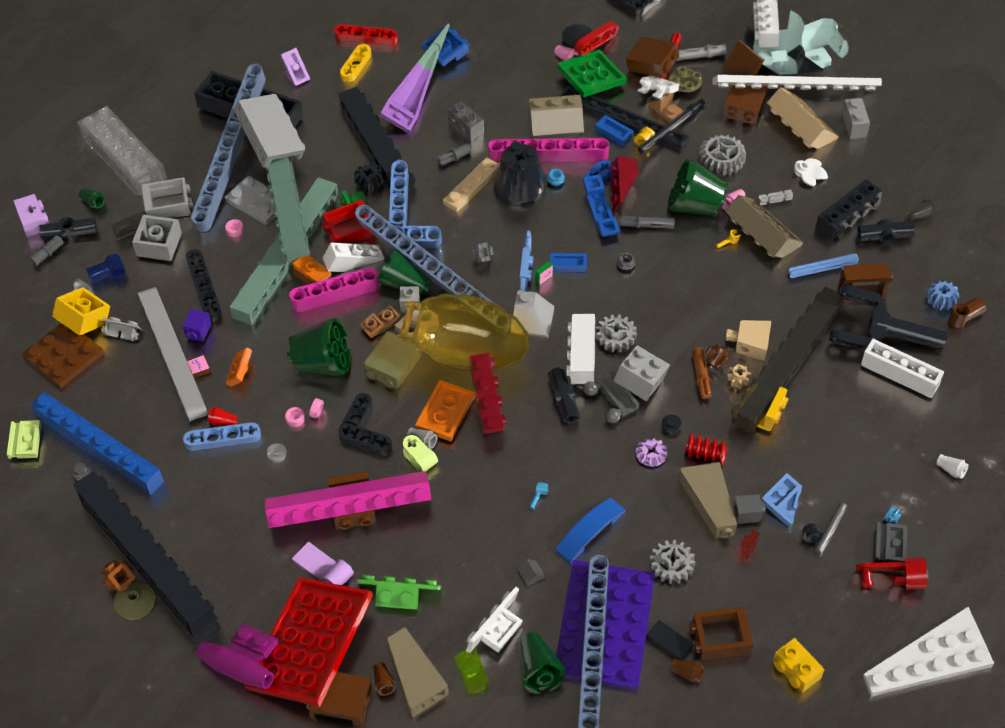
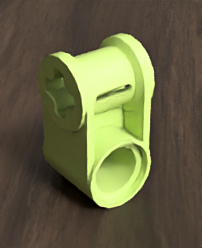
[403,435,438,472]

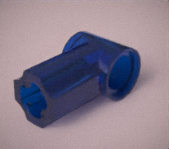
[86,254,126,283]

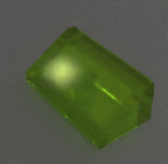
[454,647,489,695]

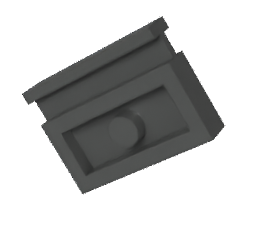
[875,522,907,563]

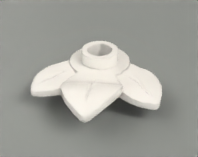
[794,158,828,187]

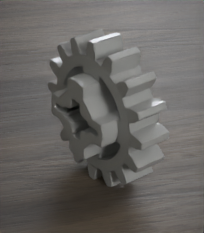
[596,314,637,352]
[650,540,695,584]

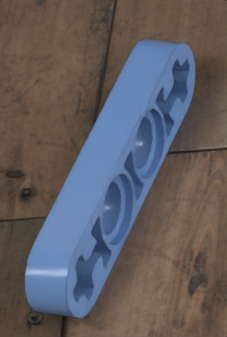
[183,423,261,451]

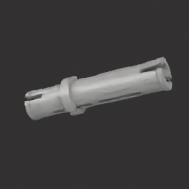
[676,44,727,61]

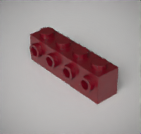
[468,353,506,435]

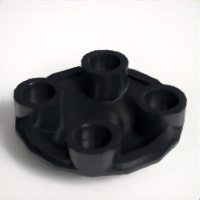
[562,24,593,49]

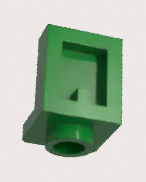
[340,190,369,206]

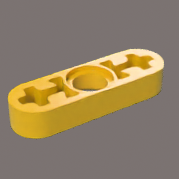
[340,44,371,82]

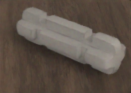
[758,189,793,205]

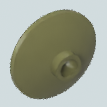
[114,582,156,621]

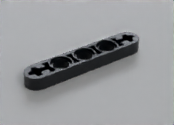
[186,249,222,323]

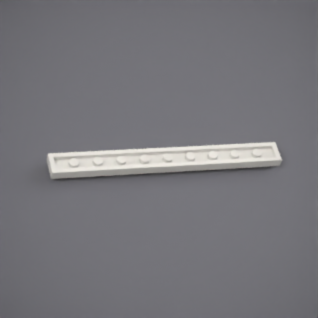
[712,75,882,91]

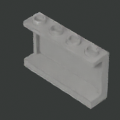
[234,94,305,167]

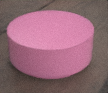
[225,219,244,237]
[309,398,324,418]
[285,407,305,427]

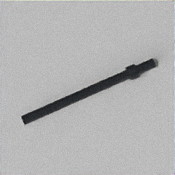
[638,99,705,153]

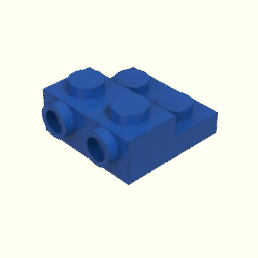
[421,26,469,67]

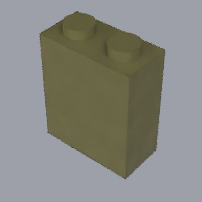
[364,331,421,390]

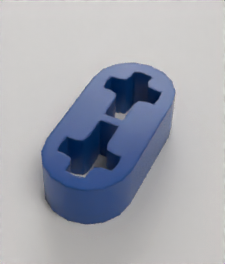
[586,160,612,182]

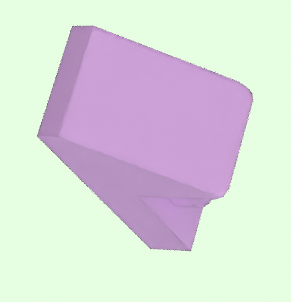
[280,48,310,86]

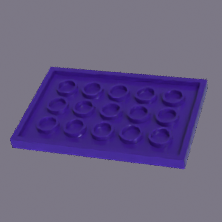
[556,560,655,691]

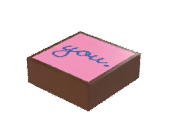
[187,355,211,378]

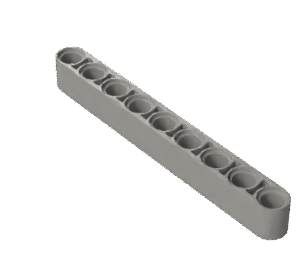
[138,287,208,422]

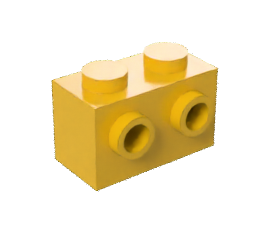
[773,638,824,693]

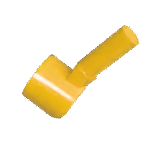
[716,229,741,248]

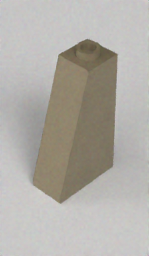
[679,462,737,538]
[387,627,449,718]

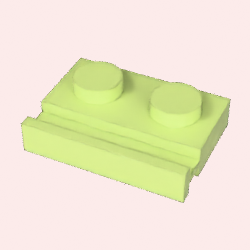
[7,420,42,459]

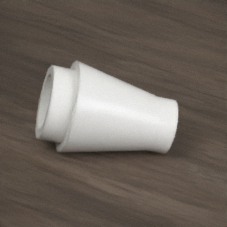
[936,454,968,479]

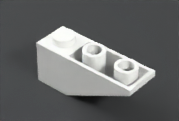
[323,243,384,272]

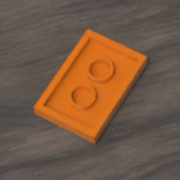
[415,380,475,441]

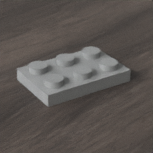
[225,175,276,225]

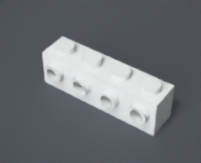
[753,0,779,47]
[567,314,595,384]
[861,339,944,398]

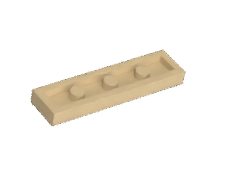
[443,157,498,212]

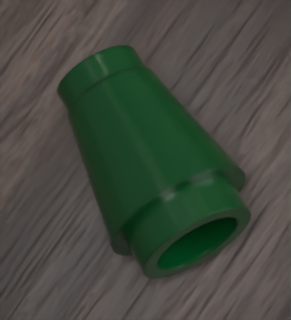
[79,188,105,208]

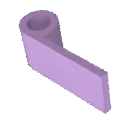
[292,542,354,585]

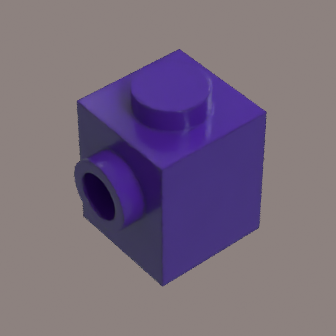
[183,309,212,341]

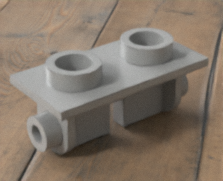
[101,317,143,341]

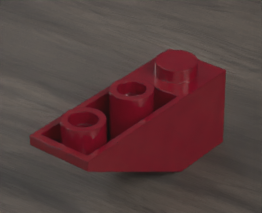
[609,156,638,211]

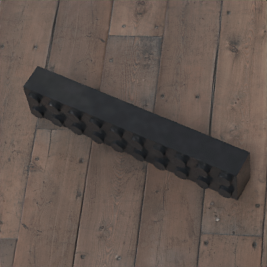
[73,471,218,644]

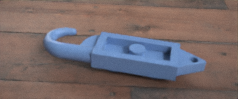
[520,230,533,291]

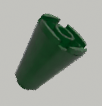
[378,250,431,296]
[520,632,566,694]

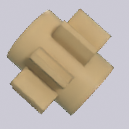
[727,364,751,389]

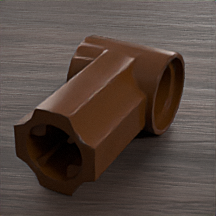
[949,297,987,328]

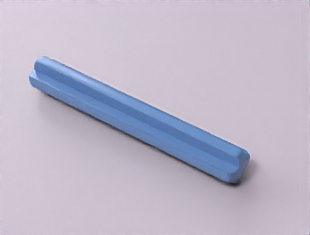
[788,253,859,278]

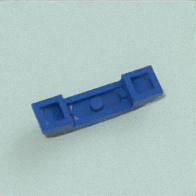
[583,174,620,237]
[555,498,626,563]

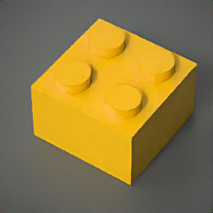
[52,287,110,336]

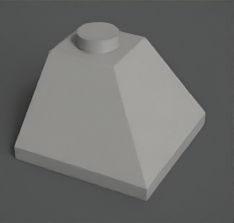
[512,290,554,338]

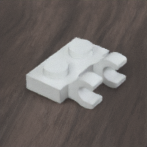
[638,75,679,98]

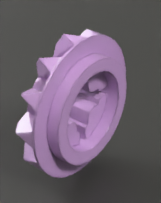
[635,437,667,466]

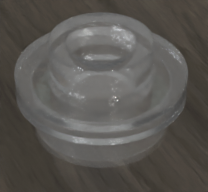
[267,443,287,463]

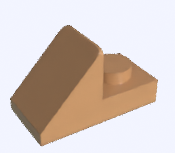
[648,93,684,123]

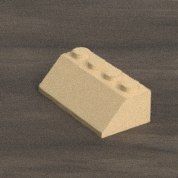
[767,87,839,149]

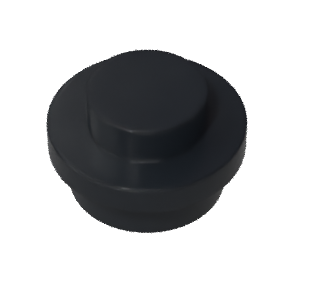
[662,415,682,434]
[802,523,823,542]

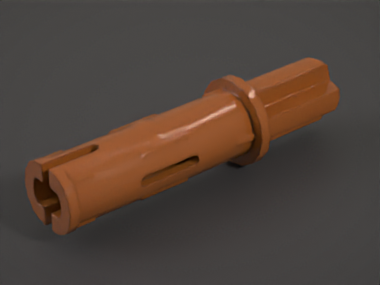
[691,348,712,399]

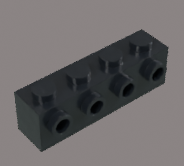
[816,179,882,239]

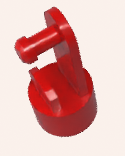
[856,557,928,590]

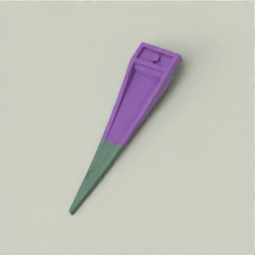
[379,24,450,133]

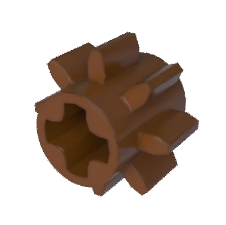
[705,344,730,367]

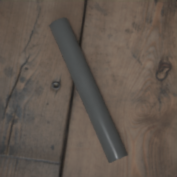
[814,502,847,554]

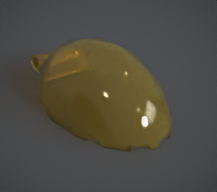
[397,293,530,372]

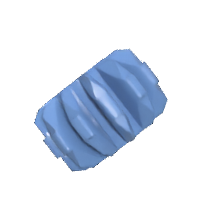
[926,279,959,311]

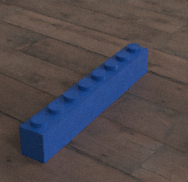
[30,392,164,495]

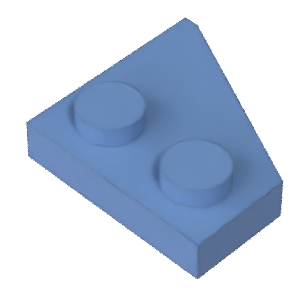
[761,473,802,527]

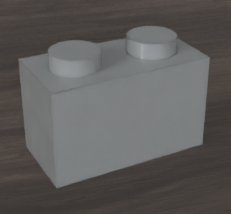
[842,98,870,139]

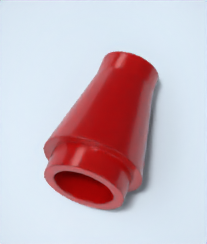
[207,407,238,426]

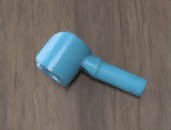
[529,482,548,509]

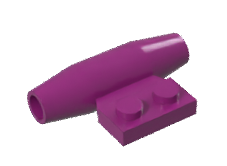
[197,624,278,689]

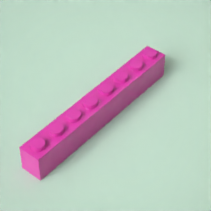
[265,471,431,528]

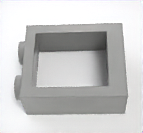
[142,177,193,218]

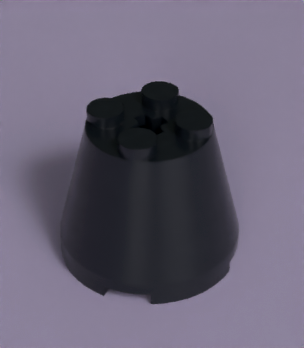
[493,142,546,206]

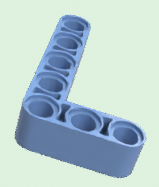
[389,160,442,248]

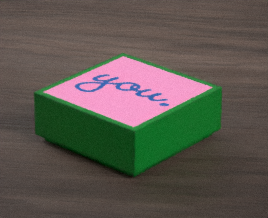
[535,261,553,286]

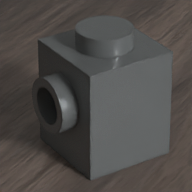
[733,494,765,524]

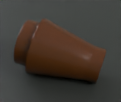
[670,659,704,683]
[373,662,396,696]

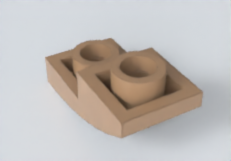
[359,305,402,338]

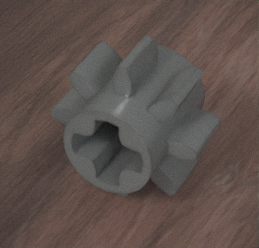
[471,242,494,263]

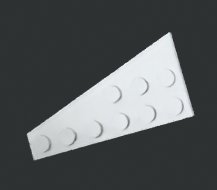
[863,607,994,696]

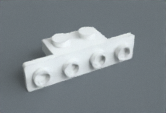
[466,587,523,653]

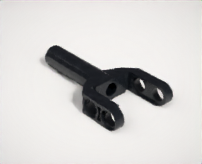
[829,285,948,350]

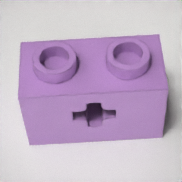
[14,194,49,237]

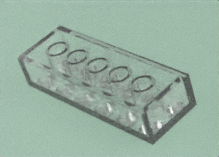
[77,106,167,196]

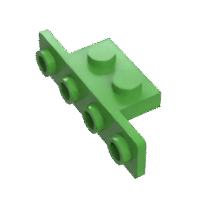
[356,575,441,610]

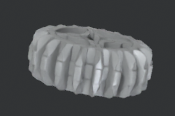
[698,134,746,176]

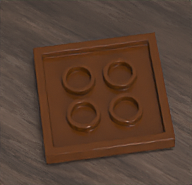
[22,323,104,389]

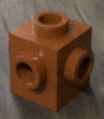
[100,560,136,592]

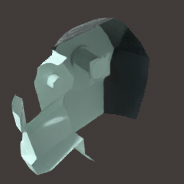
[744,11,849,77]

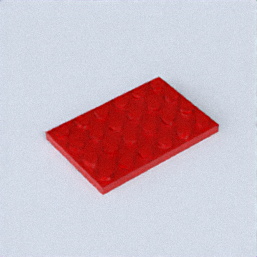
[244,577,373,707]

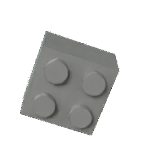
[132,215,182,261]
[614,345,670,401]

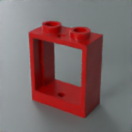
[321,199,377,244]

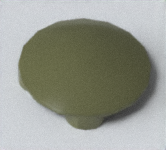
[668,66,702,92]

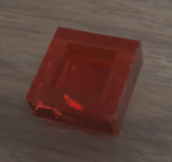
[740,530,760,559]

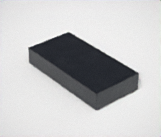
[646,620,693,660]

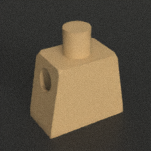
[726,320,771,361]

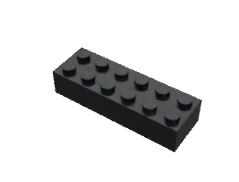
[194,71,303,128]

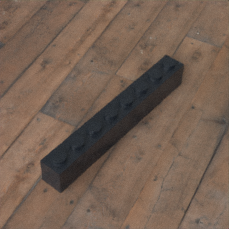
[339,87,416,193]

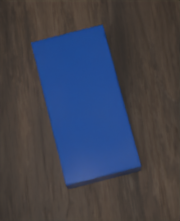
[595,115,633,145]
[550,253,587,273]

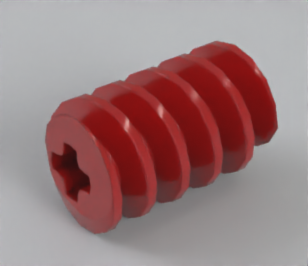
[684,432,728,466]

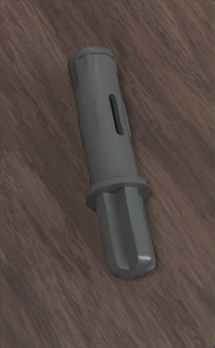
[620,214,675,229]

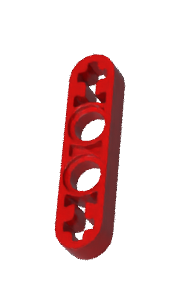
[574,21,619,56]
[334,24,398,46]

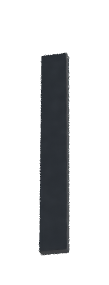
[560,86,689,151]

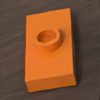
[292,255,332,283]
[226,347,252,387]

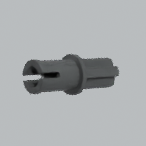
[437,143,471,166]
[29,236,64,266]

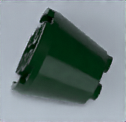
[668,159,728,217]
[287,318,351,376]

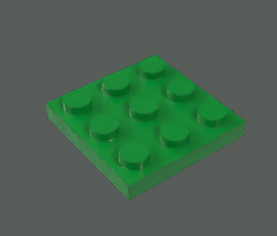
[557,50,627,98]

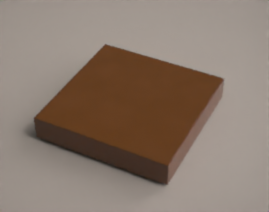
[722,41,765,76]

